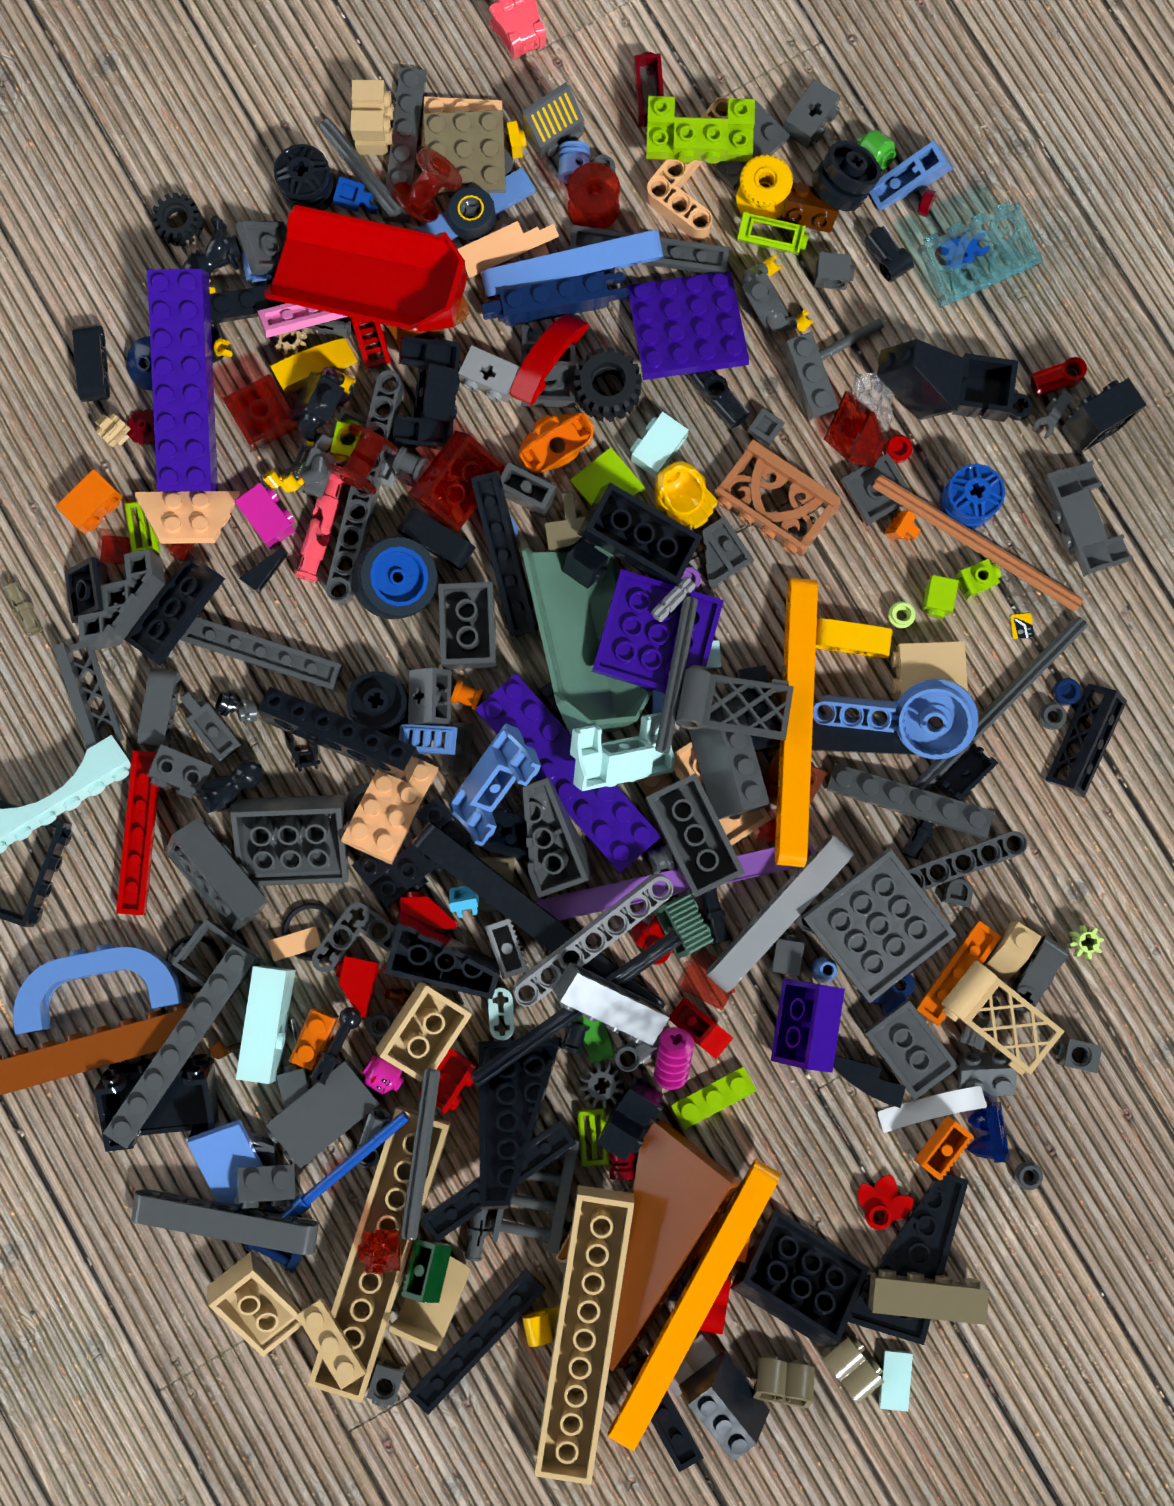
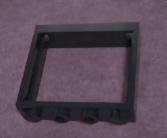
[0,800,72,927]

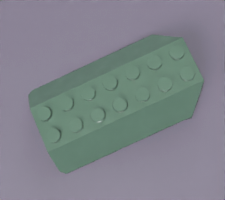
[522,546,652,736]

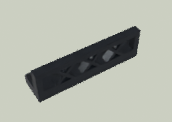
[1045,683,1127,798]

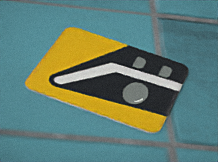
[1010,613,1034,639]

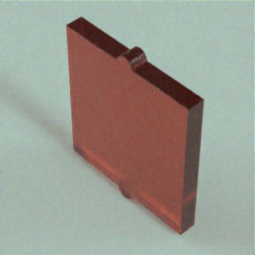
[679,949,735,1011]

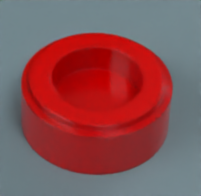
[885,435,913,463]

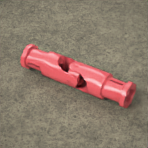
[294,474,347,582]

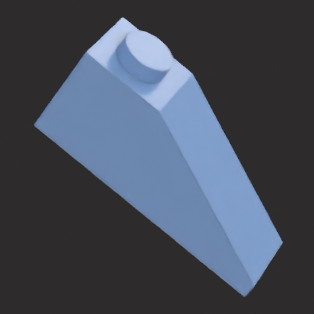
[869,140,954,211]

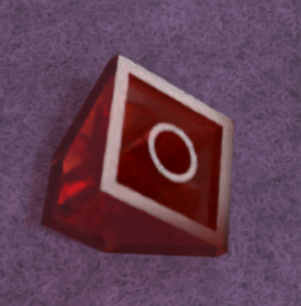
[824,391,885,468]

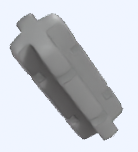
[651,577,696,622]

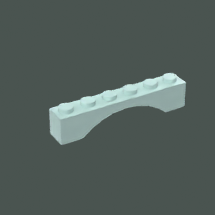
[0,735,131,854]

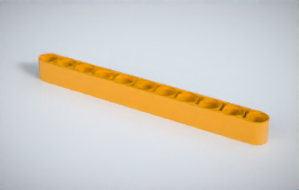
[775,577,818,867]
[607,1159,781,1451]

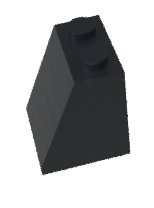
[877,339,965,420]

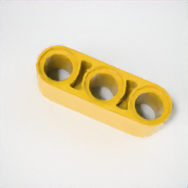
[816,618,893,658]

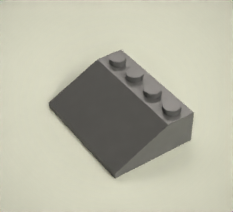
[230,795,349,886]

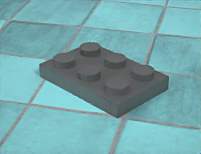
[864,999,959,1100]

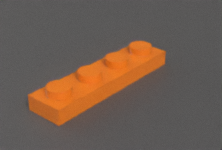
[916,920,1002,1026]

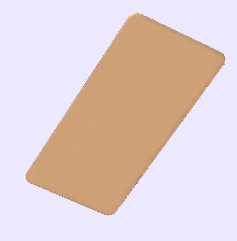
[268,927,321,961]

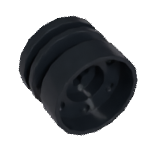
[273,144,336,211]

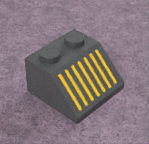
[522,82,584,160]

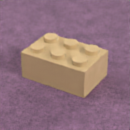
[376,982,472,1082]

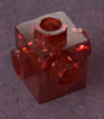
[358,1229,401,1274]

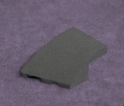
[521,325,576,408]

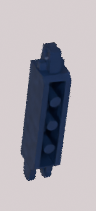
[481,271,629,326]

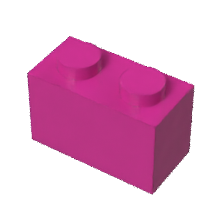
[234,483,296,549]

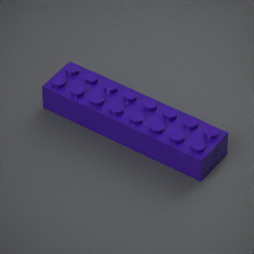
[147,269,218,492]
[475,674,661,874]

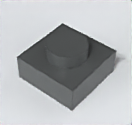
[747,408,785,446]

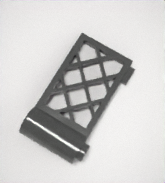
[675,665,794,741]

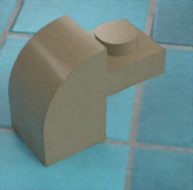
[545,492,586,552]

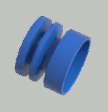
[939,464,1005,529]

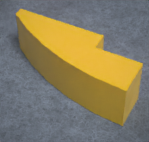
[270,338,358,395]

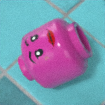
[362,1055,405,1095]

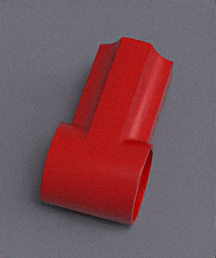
[1030,357,1087,397]

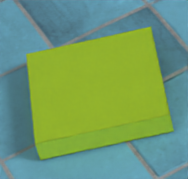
[570,447,645,507]

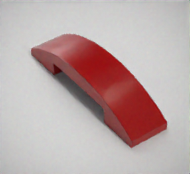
[509,314,590,406]

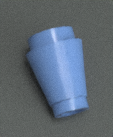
[810,956,838,983]

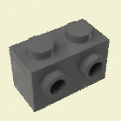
[500,462,557,518]
[146,744,213,799]

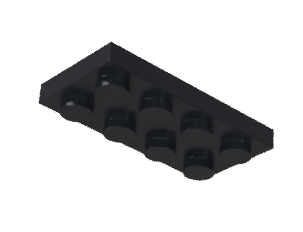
[124,553,225,666]

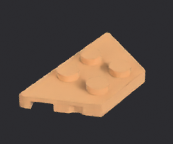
[135,491,241,544]

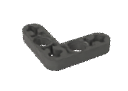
[312,903,394,972]

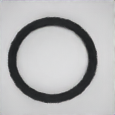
[282,903,340,961]
[166,935,223,993]

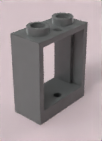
[172,918,262,1002]

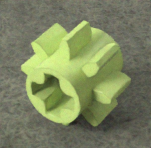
[1067,925,1104,959]

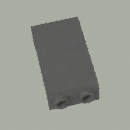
[265,1057,381,1168]

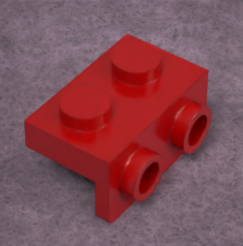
[419,1048,477,1114]

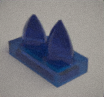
[967,1102,1010,1163]

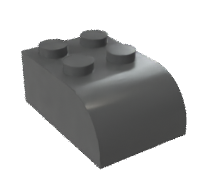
[438,582,497,670]

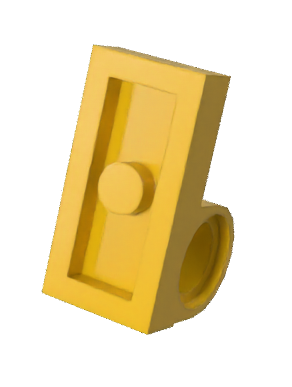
[522,1305,559,1347]

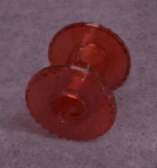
[393,148,462,223]
[567,162,620,229]
[327,423,398,495]

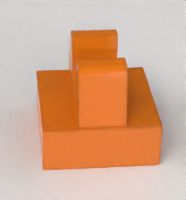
[884,510,921,540]

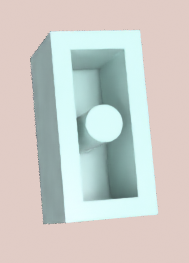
[630,412,689,478]

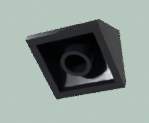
[64,557,109,623]

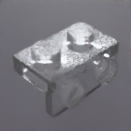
[849,373,895,432]

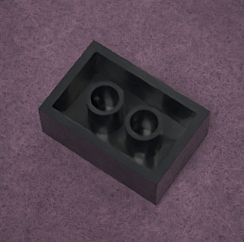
[1060,378,1146,456]

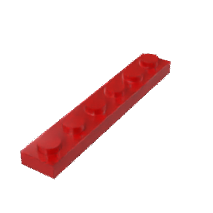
[116,750,159,916]

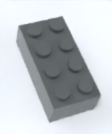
[645,773,745,898]

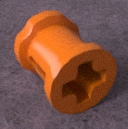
[451,680,484,712]

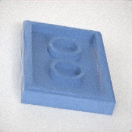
[187,1119,263,1206]

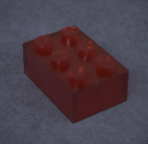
[408,430,505,532]

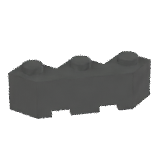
[78,549,165,651]

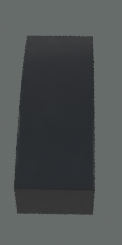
[833,1055,906,1108]

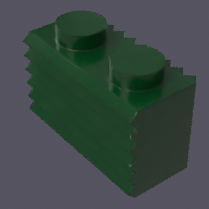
[401,1239,452,1303]

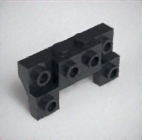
[391,335,461,451]
[351,796,473,908]

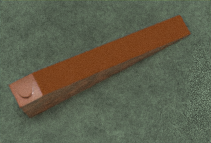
[609,1121,742,1371]

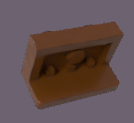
[781,182,839,233]

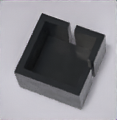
[952,353,1018,422]

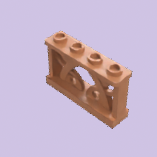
[715,440,841,557]

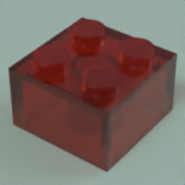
[222,374,297,453]

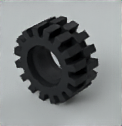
[151,193,203,246]

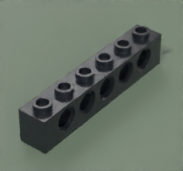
[257,687,420,782]

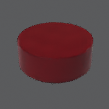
[917,189,937,218]

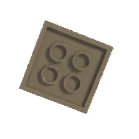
[424,110,506,196]

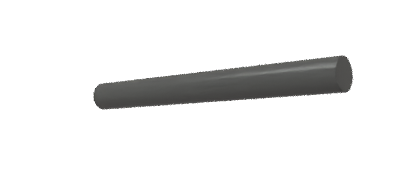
[787,318,884,378]

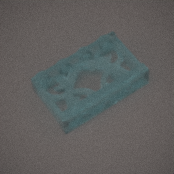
[917,201,1044,308]

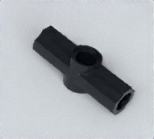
[686,370,750,429]

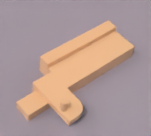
[457,221,559,279]

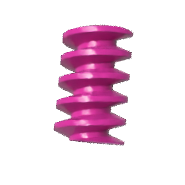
[653,1027,695,1090]

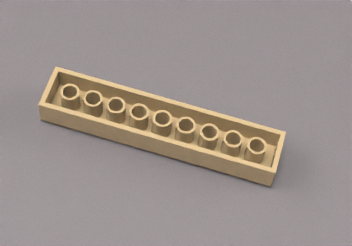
[308,1105,452,1403]
[534,1185,634,1485]

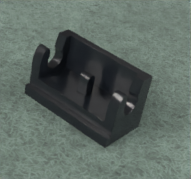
[935,746,998,801]

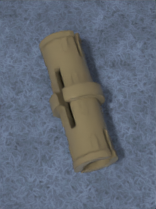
[4,581,43,637]

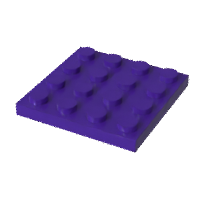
[627,271,749,380]
[591,569,724,694]

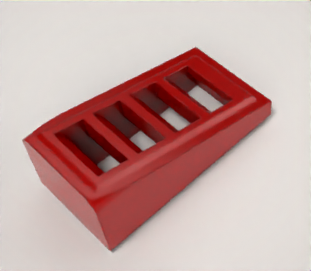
[351,317,392,370]

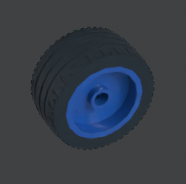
[352,536,438,619]

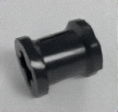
[559,1021,590,1054]

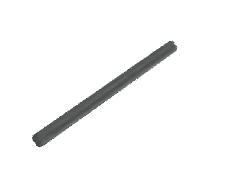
[912,616,1088,791]

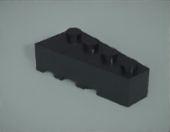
[384,911,500,999]

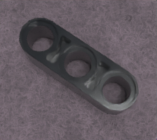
[72,324,110,402]
[396,507,476,571]

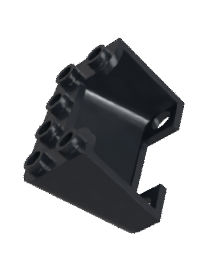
[94,1054,219,1152]

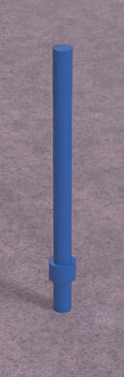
[282,1111,410,1218]

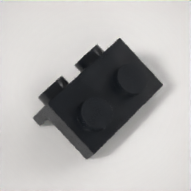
[480,809,529,862]

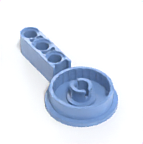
[813,678,978,759]

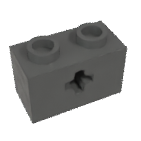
[783,79,840,149]
[408,667,452,726]

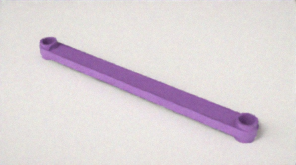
[535,843,815,920]

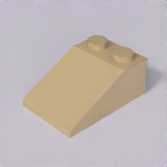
[207,1252,302,1357]

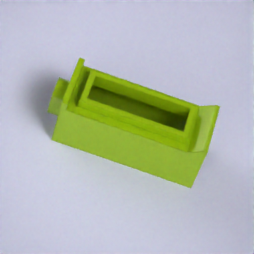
[737,212,809,255]

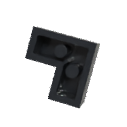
[596,1076,663,1161]

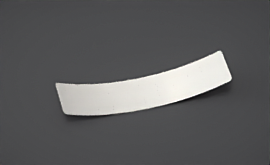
[878,1086,987,1133]

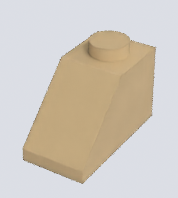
[984,922,1042,983]

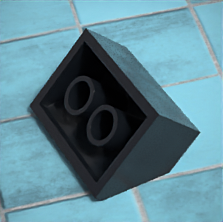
[678,1351,770,1462]

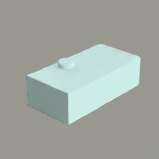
[236,965,296,1084]

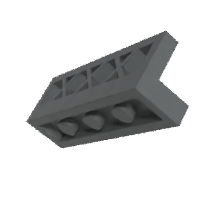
[53,642,124,749]

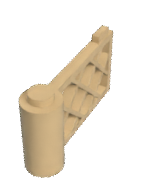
[941,960,1065,1075]

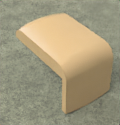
[389,1256,471,1352]

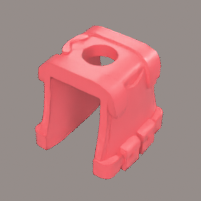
[489,0,546,60]

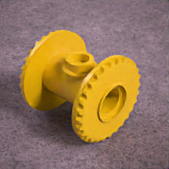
[736,155,793,224]

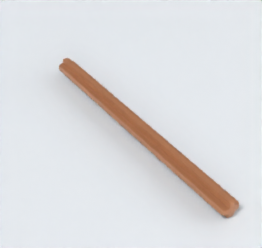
[873,475,1083,611]

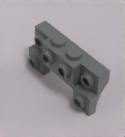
[1043,460,1133,577]

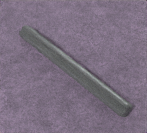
[655,597,698,753]
[401,1068,440,1240]

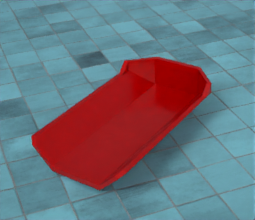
[263,205,467,332]

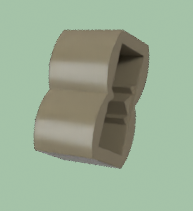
[820,1333,884,1404]
[753,1355,815,1408]

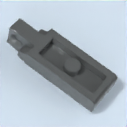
[180,692,243,762]

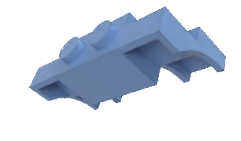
[448,723,541,846]

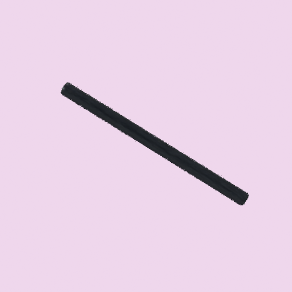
[471,931,682,1086]

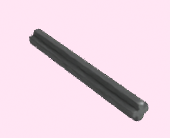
[319,118,402,218]

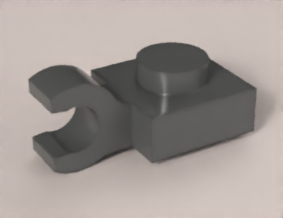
[1031,391,1073,439]

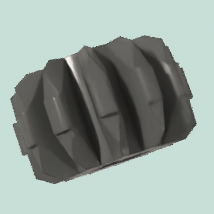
[579,1061,625,1109]

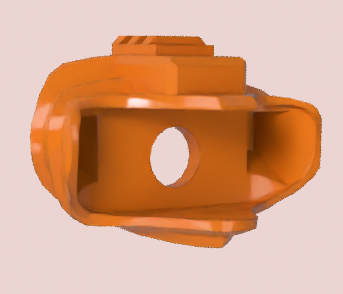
[519,412,594,474]

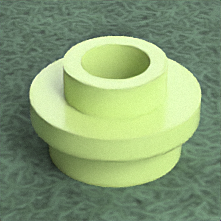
[888,601,915,629]

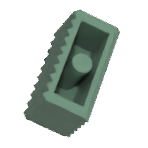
[653,893,713,959]

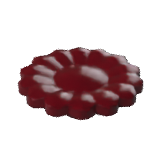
[127,409,155,446]

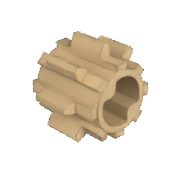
[275,329,308,358]
[94,412,130,448]

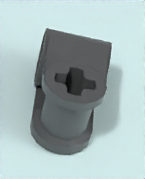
[392,446,428,488]

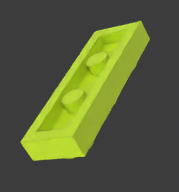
[670,1066,757,1130]

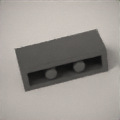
[781,332,839,422]

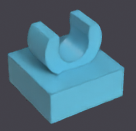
[449,885,479,918]

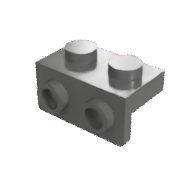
[956,1051,1017,1097]
[234,1165,295,1209]

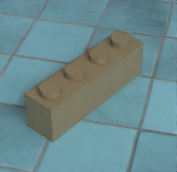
[868,1269,989,1325]

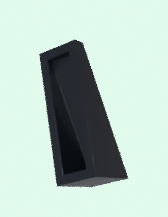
[239,548,289,594]

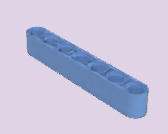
[480,230,664,299]

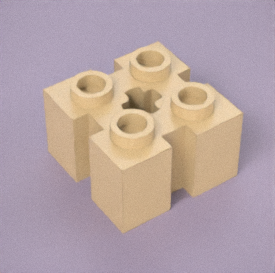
[350,80,394,155]

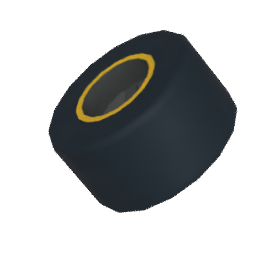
[447,186,496,241]

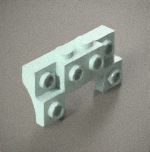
[570,712,675,791]

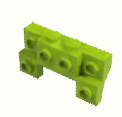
[646,96,755,164]

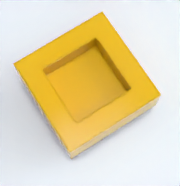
[507,121,527,159]

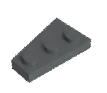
[715,100,790,191]

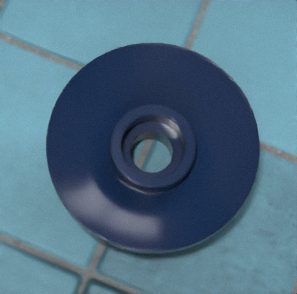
[126,336,153,391]

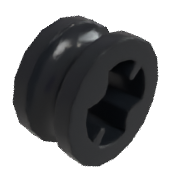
[1009,394,1032,421]

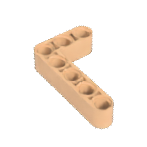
[646,97,728,240]

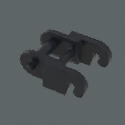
[290,738,321,772]

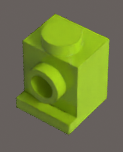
[955,559,1001,600]

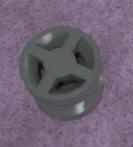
[646,843,675,874]

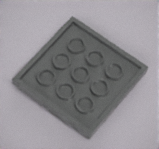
[801,848,957,1003]

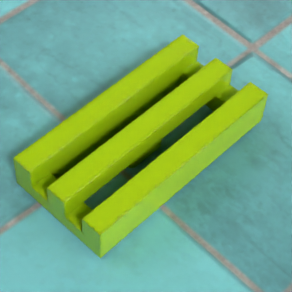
[124,501,161,553]
[578,1108,609,1167]

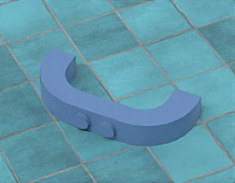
[13,944,186,1035]

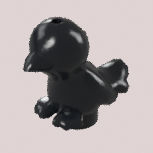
[182,216,242,276]
[194,759,264,813]

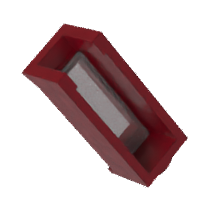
[634,52,664,127]

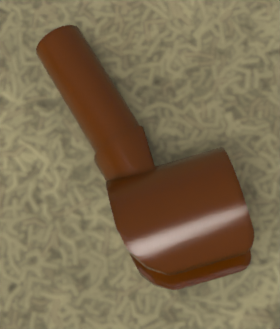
[209,1041,241,1059]

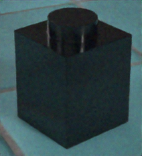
[562,539,609,589]

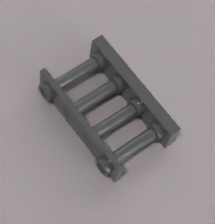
[488,1137,580,1254]

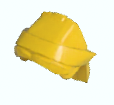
[655,461,718,529]

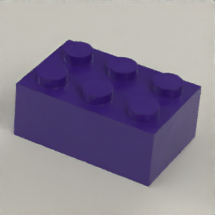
[771,978,845,1073]

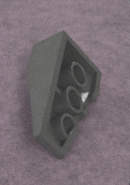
[523,777,595,898]

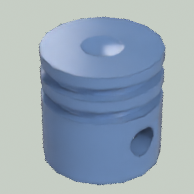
[558,141,590,185]

